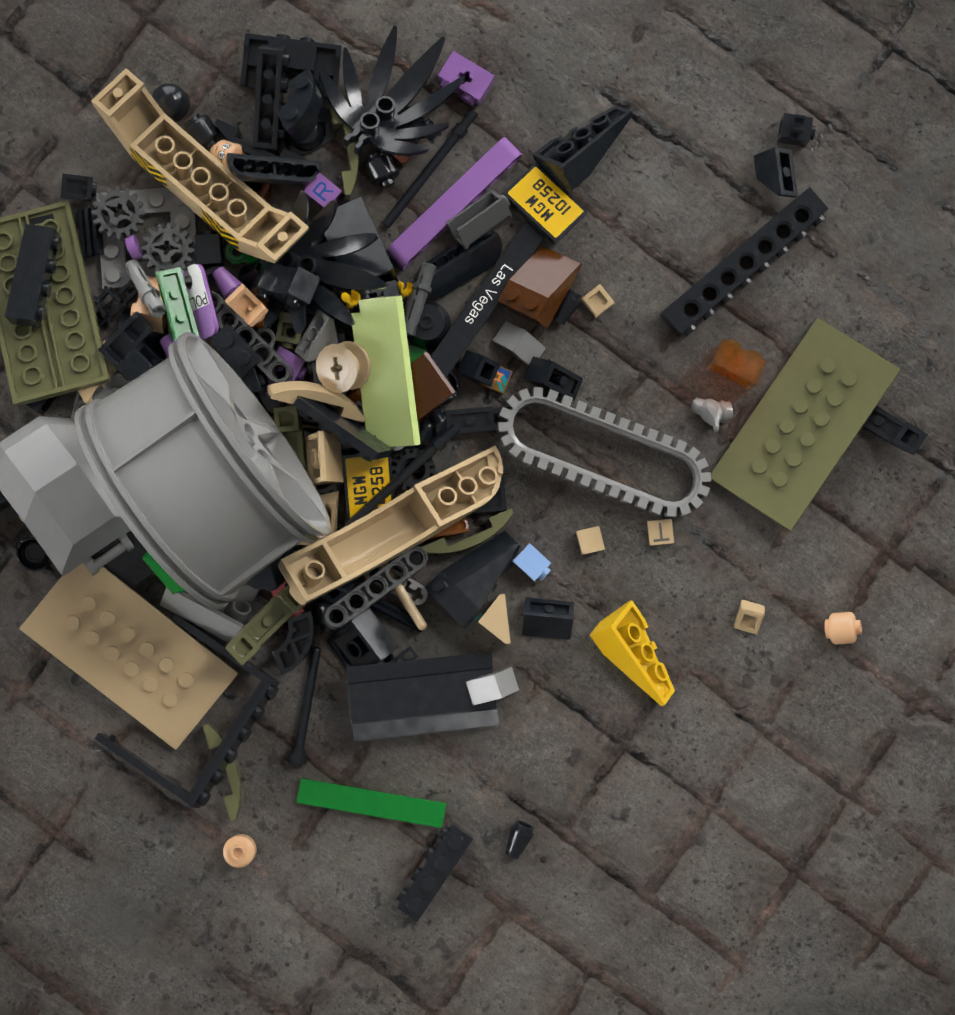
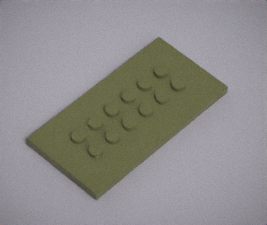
[0,200,111,407]
[711,318,901,532]

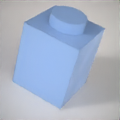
[513,543,551,581]

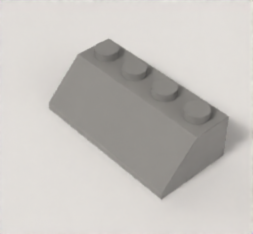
[160,587,269,642]

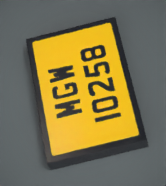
[503,162,588,246]
[341,452,394,526]

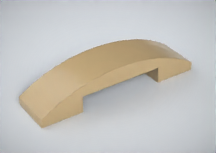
[267,381,365,422]

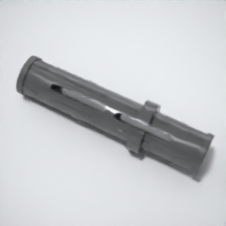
[405,262,437,337]

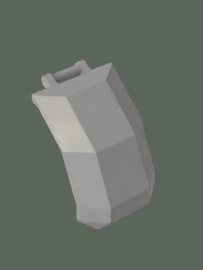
[0,416,135,576]

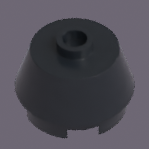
[407,301,451,349]

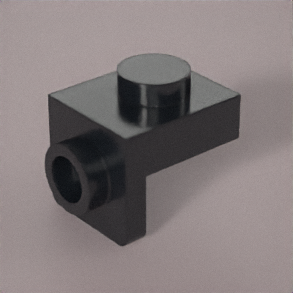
[60,173,97,202]

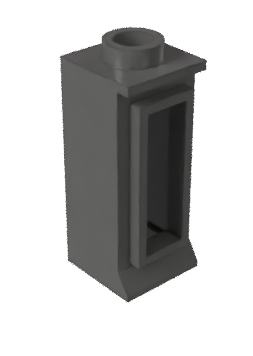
[446,190,513,250]

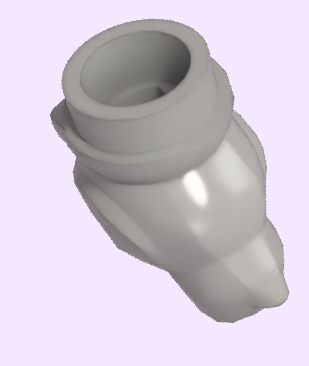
[691,398,733,432]

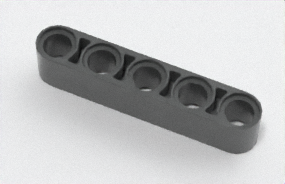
[210,291,294,383]
[324,547,428,630]

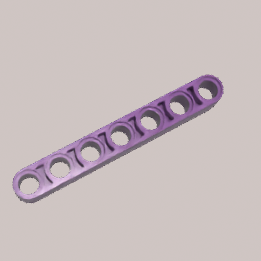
[386,137,522,270]

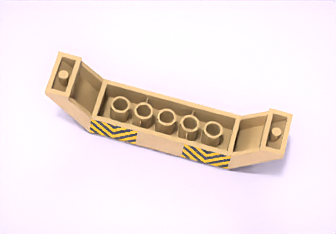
[91,68,309,263]

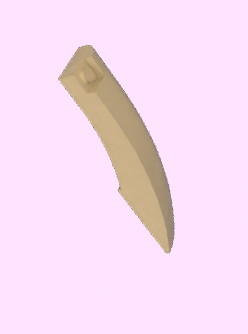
[278,445,503,605]

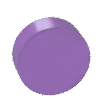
[125,235,144,260]

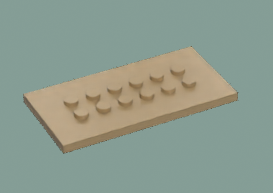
[19,557,238,750]

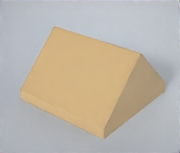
[305,431,344,485]
[478,594,511,644]

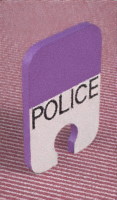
[182,264,219,341]

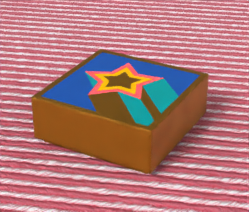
[481,366,513,394]

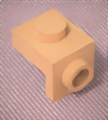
[225,284,268,327]

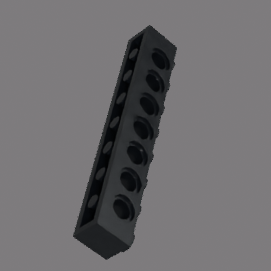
[660,187,829,338]

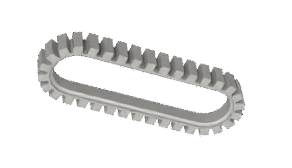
[497,387,711,517]

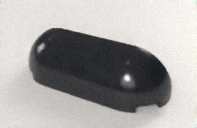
[226,153,323,186]
[414,231,502,298]

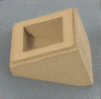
[576,526,605,555]
[734,600,765,635]

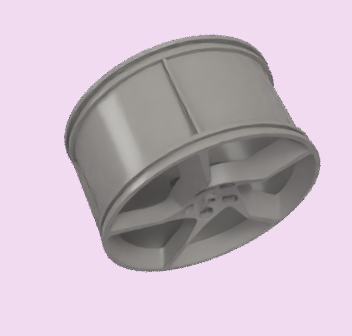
[74,332,331,609]

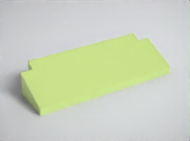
[351,296,420,447]

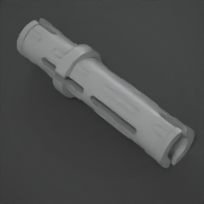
[124,260,166,318]

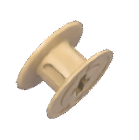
[316,341,371,393]

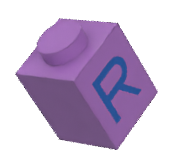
[304,172,343,209]

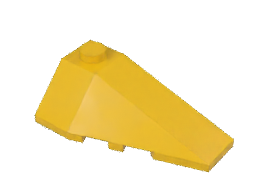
[590,600,675,706]

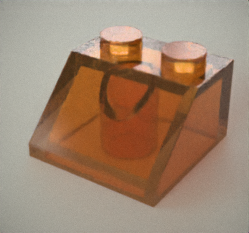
[707,338,767,390]

